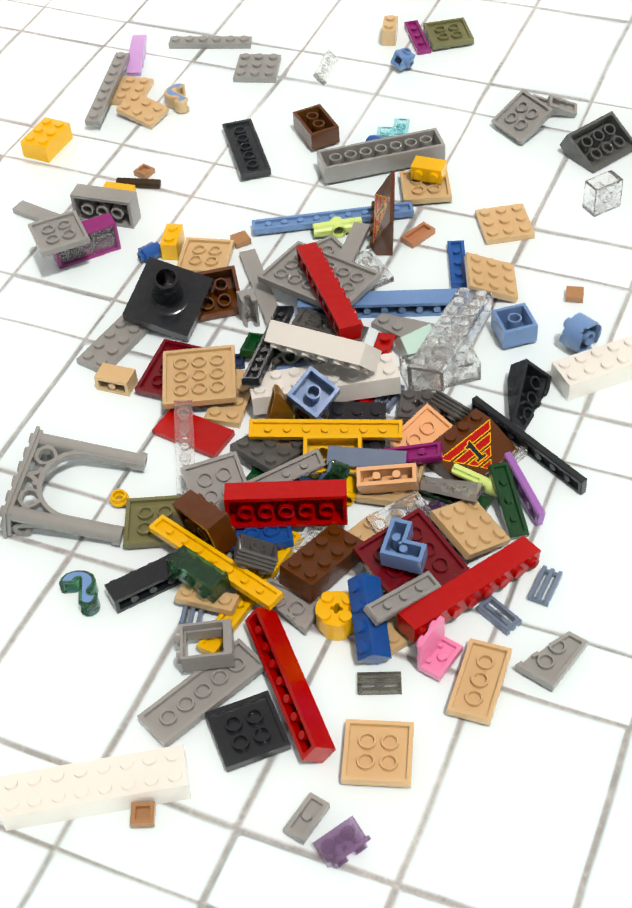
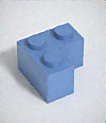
[380,517,428,575]

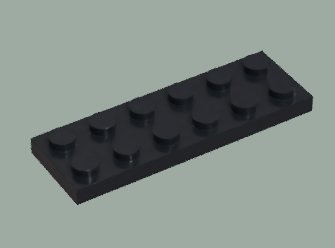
[222,118,271,180]

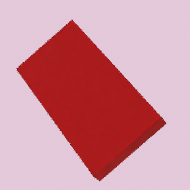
[152,408,235,458]

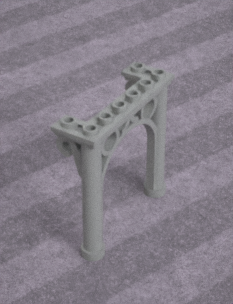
[0,426,148,546]

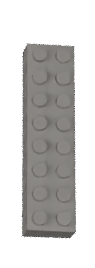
[316,128,445,184]

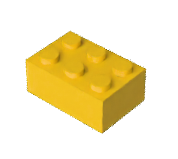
[20,117,73,163]
[303,434,363,478]

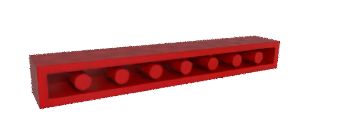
[296,242,363,340]
[397,535,541,643]
[245,607,336,763]

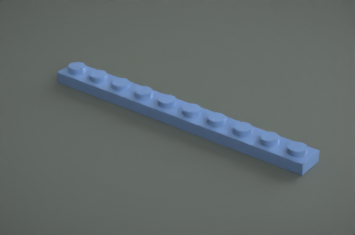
[252,201,414,235]

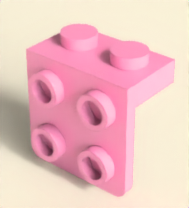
[416,615,463,682]

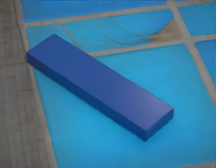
[447,240,467,289]

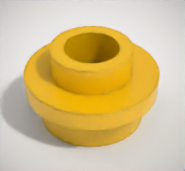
[110,489,129,507]

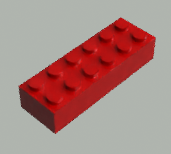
[224,479,348,529]

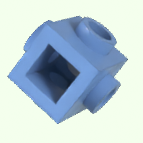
[390,47,416,71]

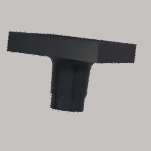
[122,256,214,343]

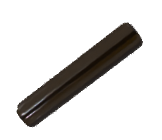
[116,177,162,189]

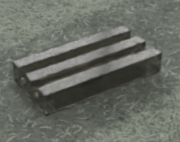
[357,671,402,695]

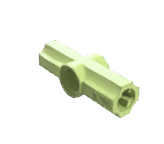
[312,217,362,238]

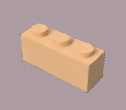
[356,463,420,494]

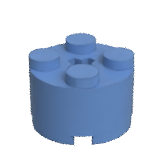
[559,312,602,353]

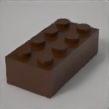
[279,523,363,603]

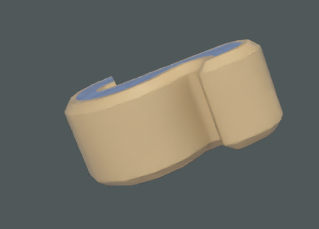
[164,83,190,114]

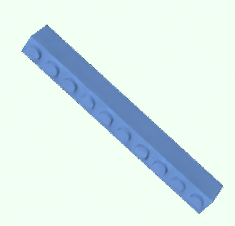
[297,288,472,318]

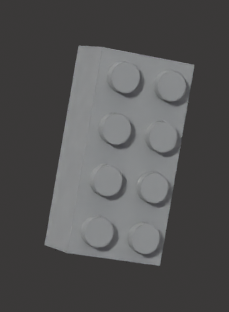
[70,183,141,229]

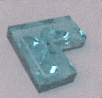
[377,118,410,138]

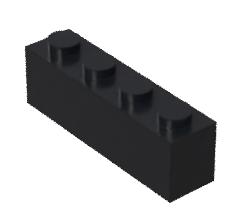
[104,550,192,614]

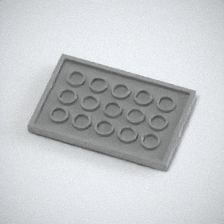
[257,241,381,308]

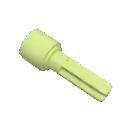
[451,464,496,498]

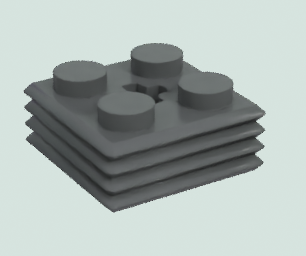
[397,389,436,425]
[429,389,473,423]
[234,534,278,574]

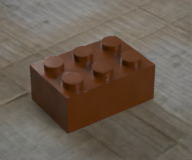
[293,104,340,151]
[172,489,237,554]

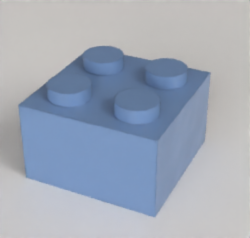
[491,302,538,349]
[287,365,340,419]

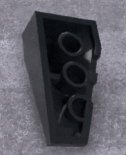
[507,358,552,431]

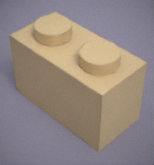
[381,15,398,46]
[94,363,138,397]

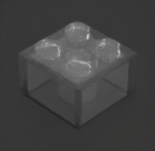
[582,170,624,217]

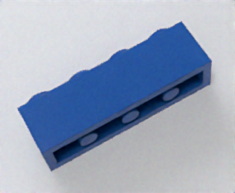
[347,573,392,665]

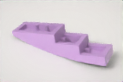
[127,34,147,76]

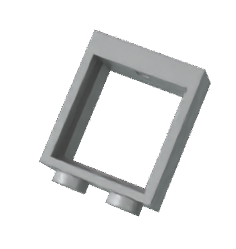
[176,618,235,672]

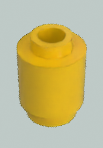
[341,476,358,506]

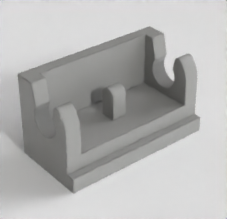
[236,288,260,328]

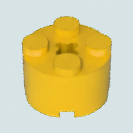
[315,591,354,641]

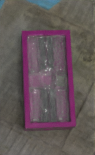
[53,212,121,269]

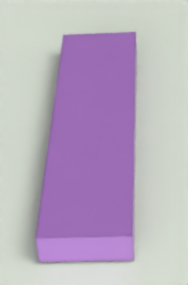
[502,451,546,526]

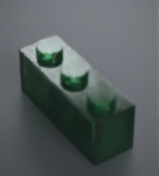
[166,545,231,603]

